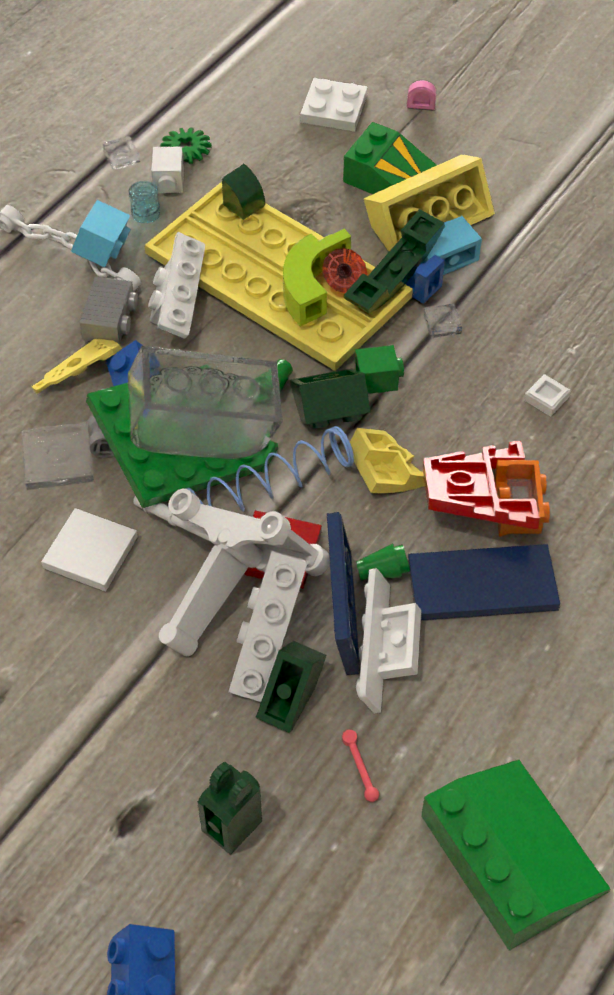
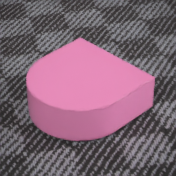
[407,80,436,110]

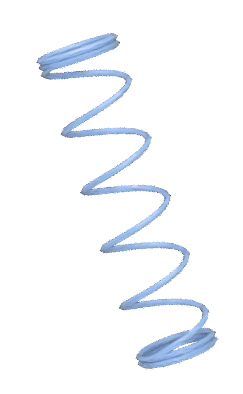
[186,426,354,512]

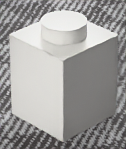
[151,147,184,193]

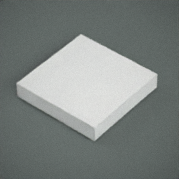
[41,508,138,592]

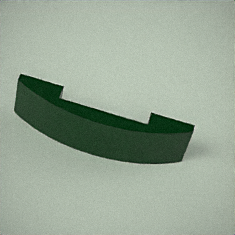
[344,209,445,313]

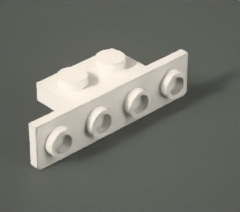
[148,232,205,339]
[229,550,307,702]
[356,568,421,713]

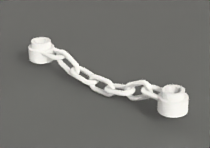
[0,205,141,292]

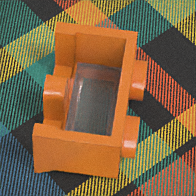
[494,460,550,537]

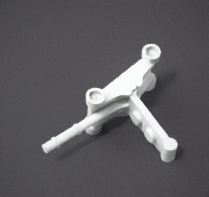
[133,489,330,656]

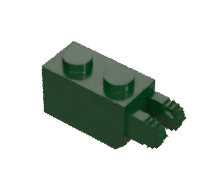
[197,762,262,855]

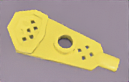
[32,339,122,394]

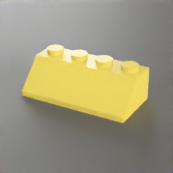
[364,155,495,251]

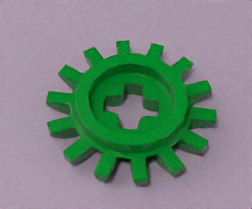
[160,127,212,164]

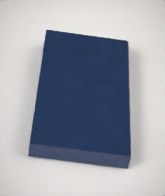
[327,512,361,676]
[408,544,560,620]

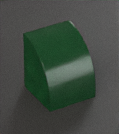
[222,164,265,220]

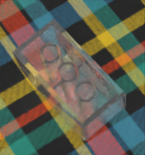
[128,346,283,459]

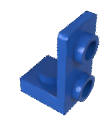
[406,255,445,304]

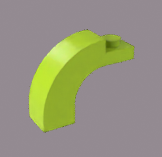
[283,229,351,327]

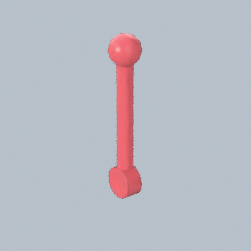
[342,730,380,802]

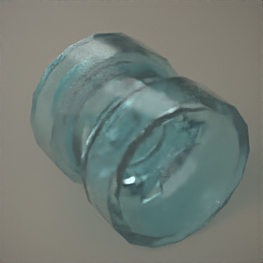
[128,181,160,223]

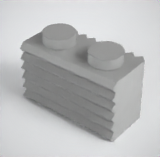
[80,277,138,344]

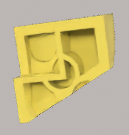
[350,428,425,493]

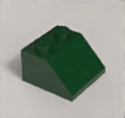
[289,368,371,428]

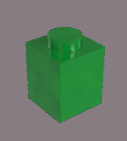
[355,345,404,394]

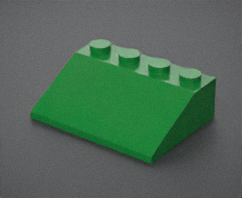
[421,760,611,951]

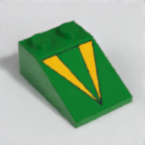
[343,122,437,194]

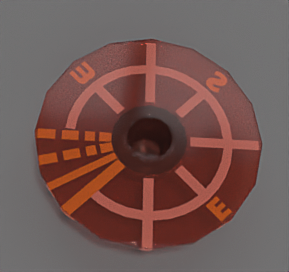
[322,248,367,293]

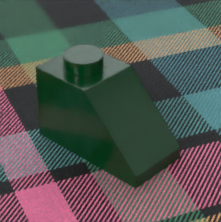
[256,641,327,733]

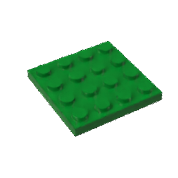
[86,361,265,509]

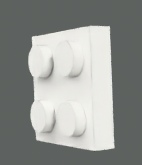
[300,78,367,132]

